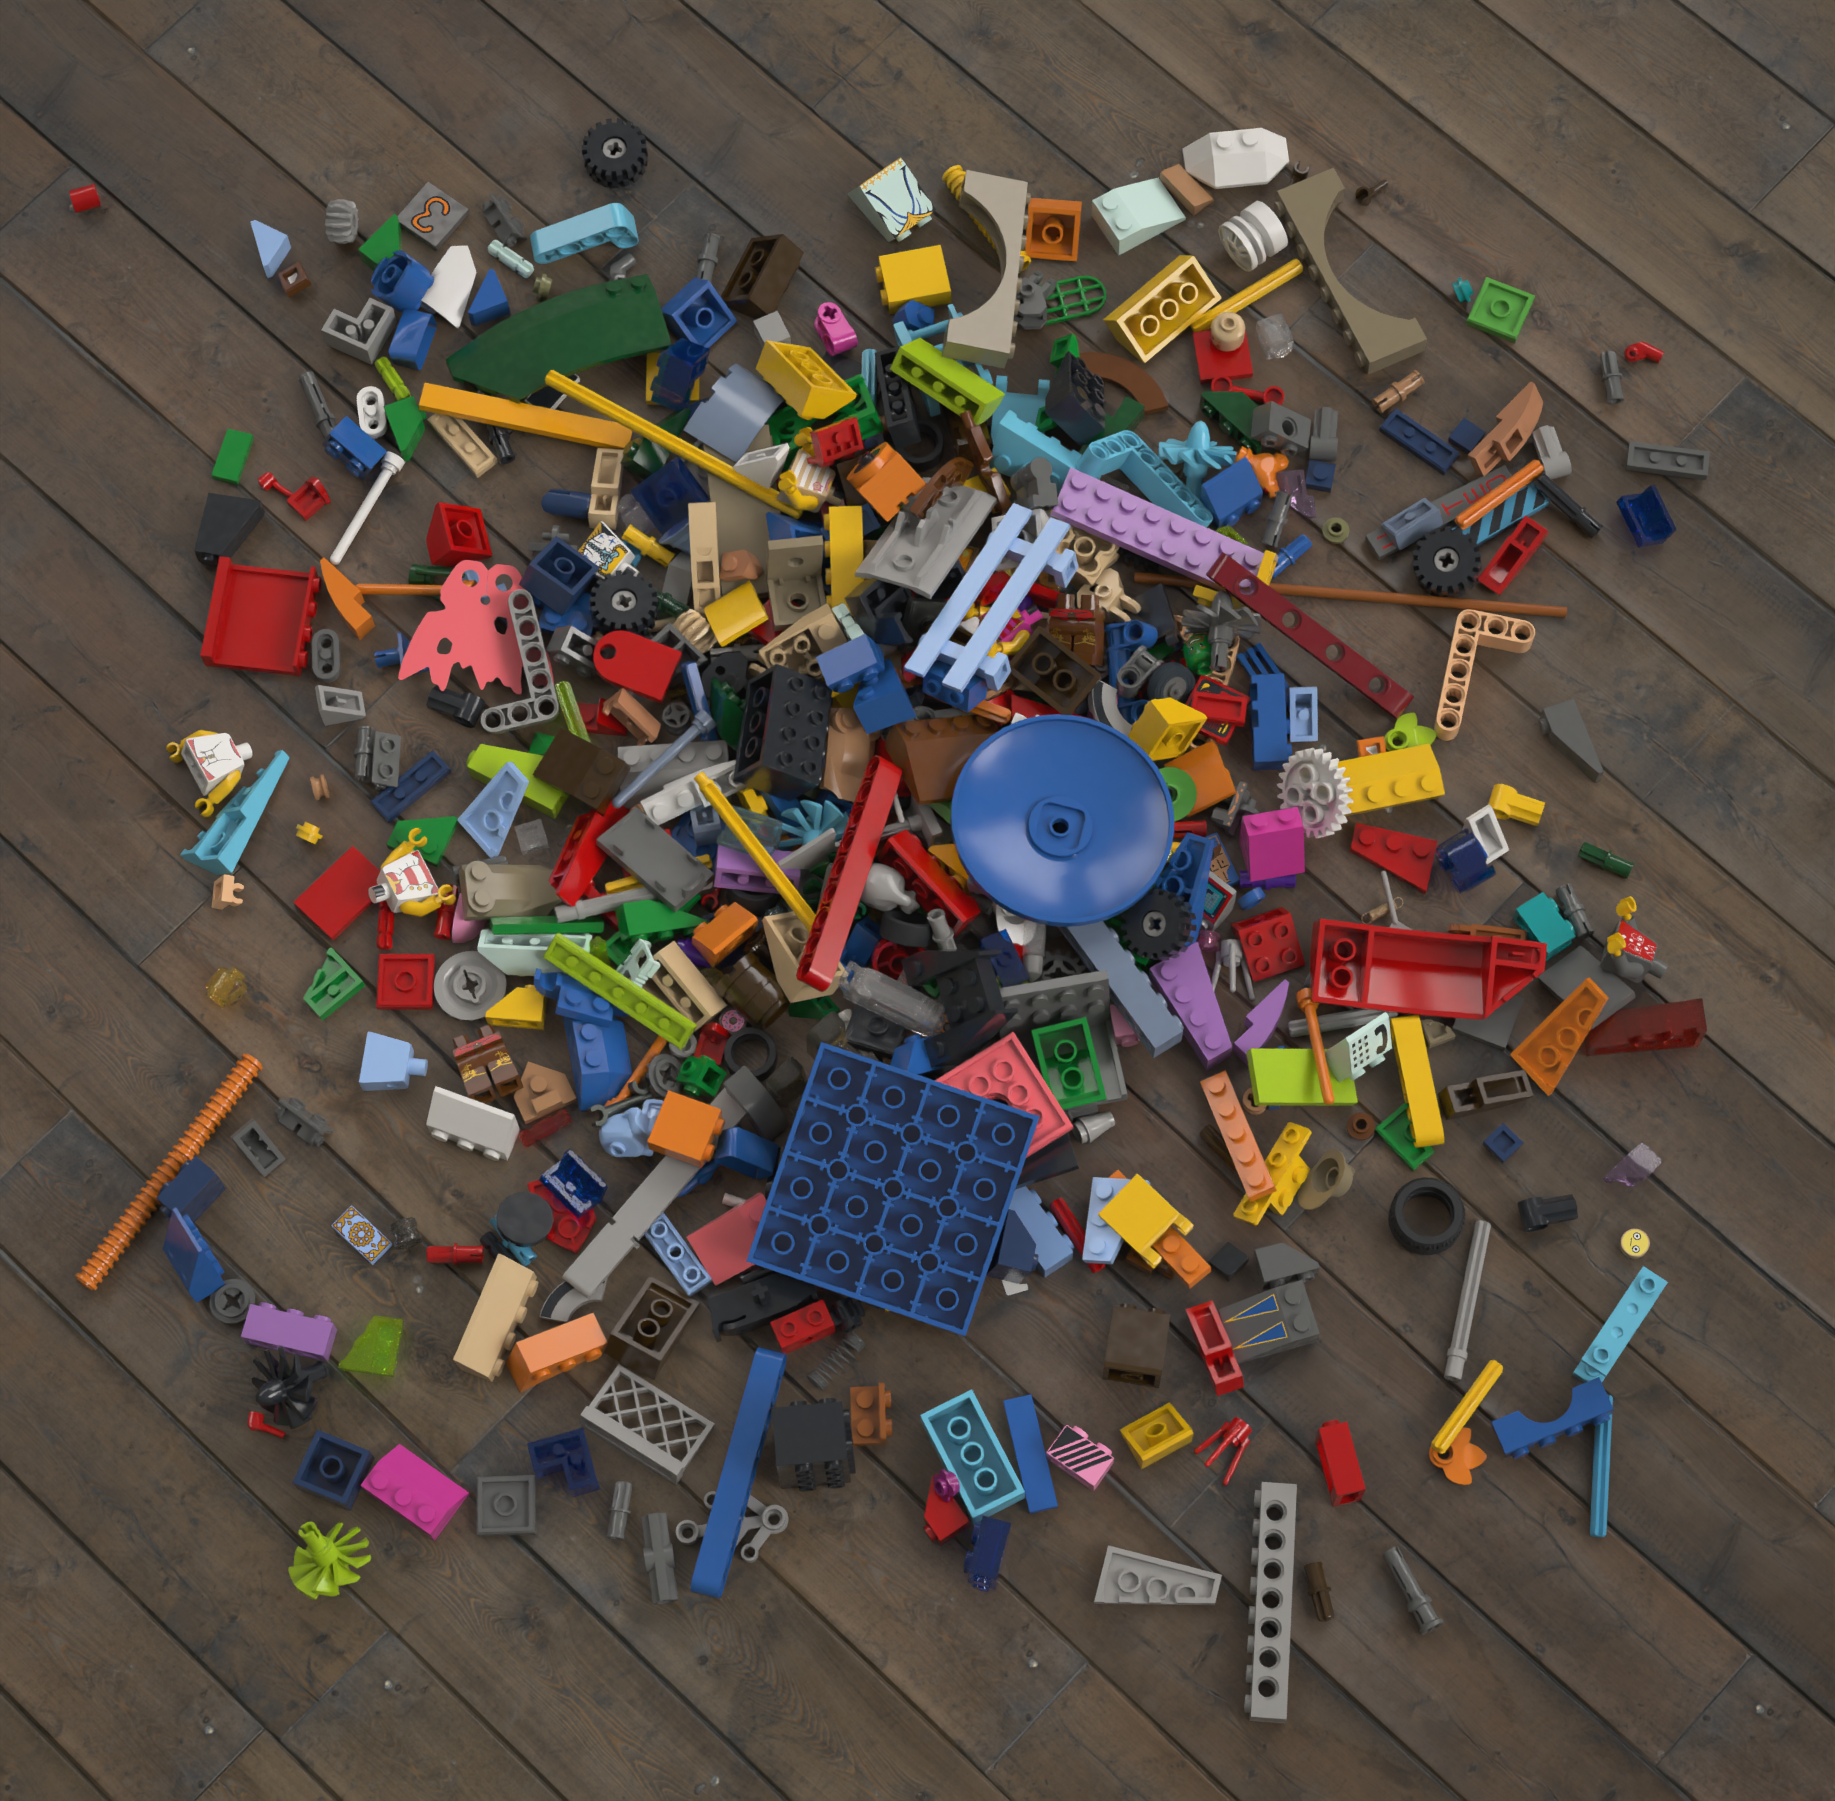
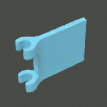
[991,375,1050,445]

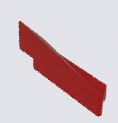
[548,801,629,907]

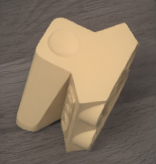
[1055,525,1120,590]

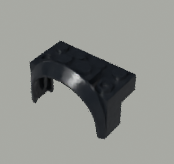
[844,559,966,646]

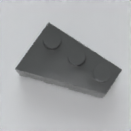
[612,623,708,702]

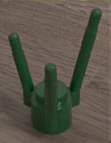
[408,564,465,602]

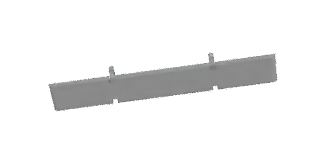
[562,1088,746,1299]

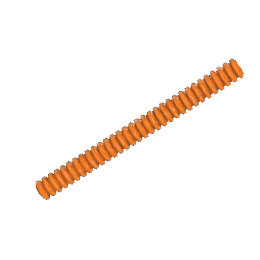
[75,1053,263,1291]

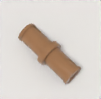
[1372,370,1425,413]

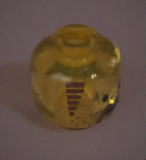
[206,966,247,1008]

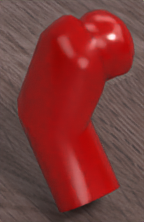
[1624,341,1665,364]

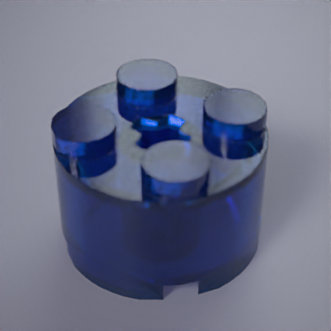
[1436,828,1496,894]

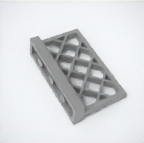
[580,1364,715,1485]

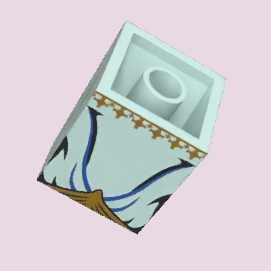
[848,157,936,242]

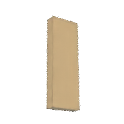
[427,413,498,478]

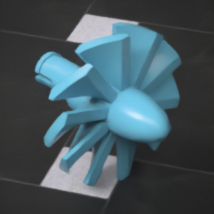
[1158,421,1237,500]
[775,800,849,851]

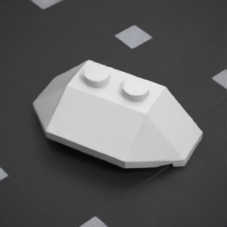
[1183,128,1289,189]

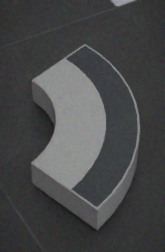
[1088,681,1132,736]
[539,1277,608,1324]

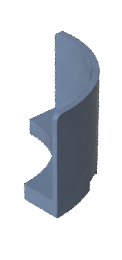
[684,364,786,462]

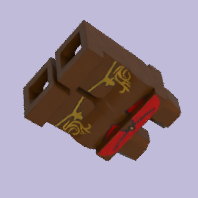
[1049,594,1105,666]
[452,1024,524,1104]

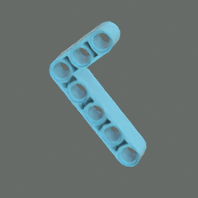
[1076,430,1213,528]

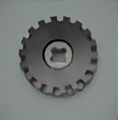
[582,118,648,188]
[1412,526,1482,598]
[590,570,658,637]
[1121,889,1197,961]

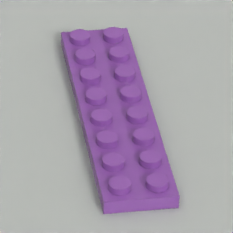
[1050,468,1264,597]

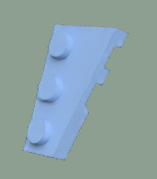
[457,762,529,858]
[1082,1177,1151,1264]

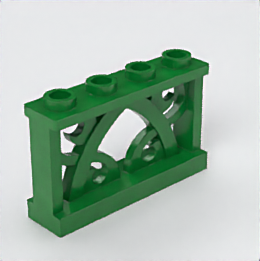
[766,374,885,471]

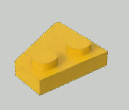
[736,786,769,827]

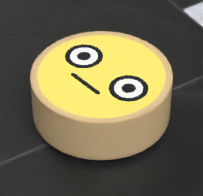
[1620,1229,1650,1259]

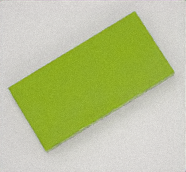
[1246,1048,1358,1106]

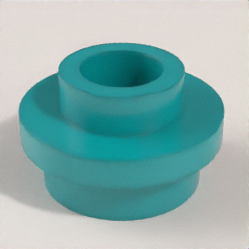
[1452,277,1474,303]

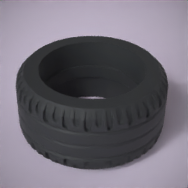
[1388,1177,1465,1255]

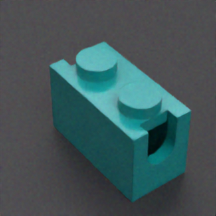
[1513,892,1575,961]

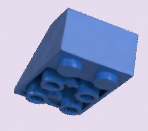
[163,1208,226,1303]

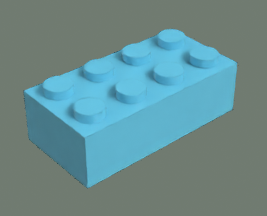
[920,1389,1025,1524]

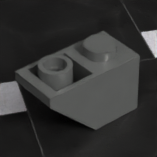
[1253,1243,1320,1289]

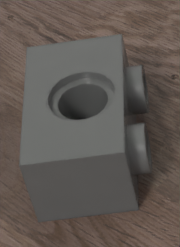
[1251,401,1311,456]

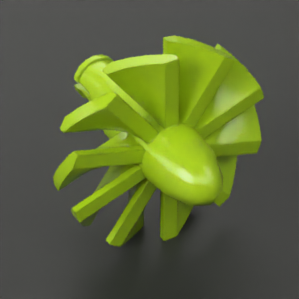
[288,1522,371,1600]

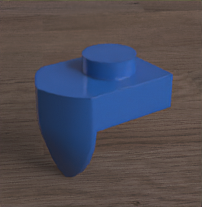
[892,300,935,331]

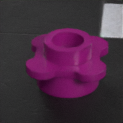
[933,1469,960,1502]

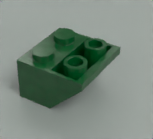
[709,677,745,752]

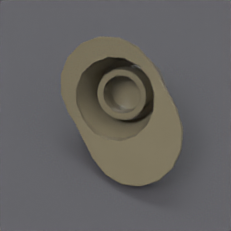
[1297,1149,1355,1210]

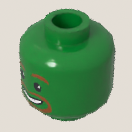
[1183,634,1214,675]

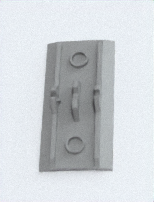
[855,477,997,599]

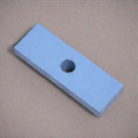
[644,1212,712,1297]

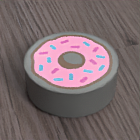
[719,1008,748,1035]

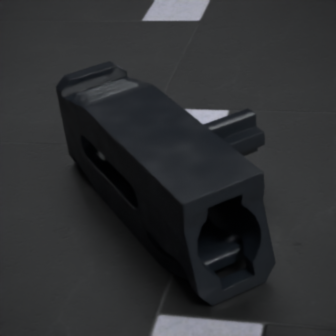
[706,1272,819,1342]

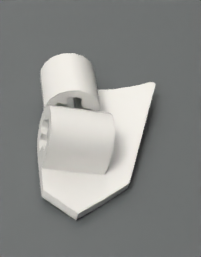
[420,245,476,328]

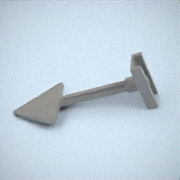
[778,793,943,869]

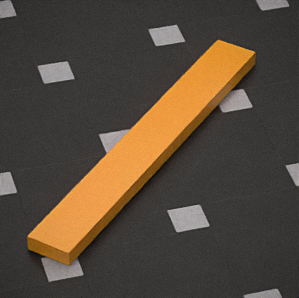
[419,383,633,449]

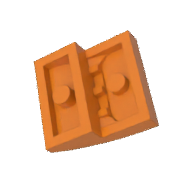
[1164,740,1236,817]

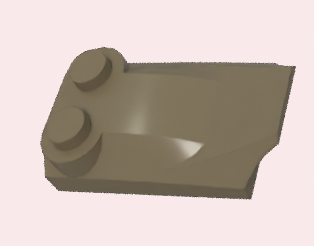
[458,861,562,921]

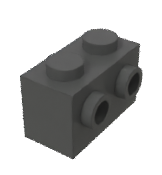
[546,626,615,678]

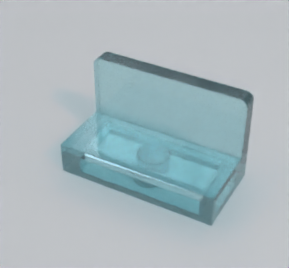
[717,805,783,856]

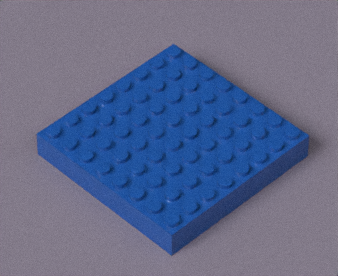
[746,1042,1040,1336]

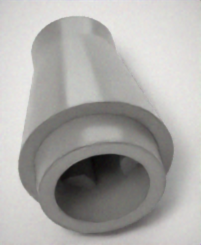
[1072,1110,1115,1144]

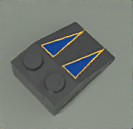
[1218,1280,1320,1364]

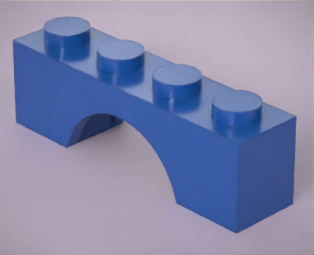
[1492,1377,1613,1459]

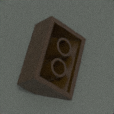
[721,234,804,319]

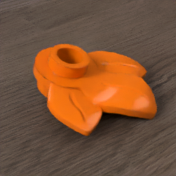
[1429,1427,1487,1485]

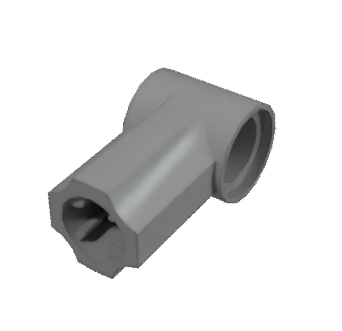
[1531,425,1572,480]

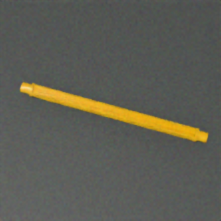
[694,772,816,932]

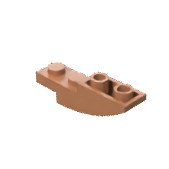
[1468,382,1543,477]

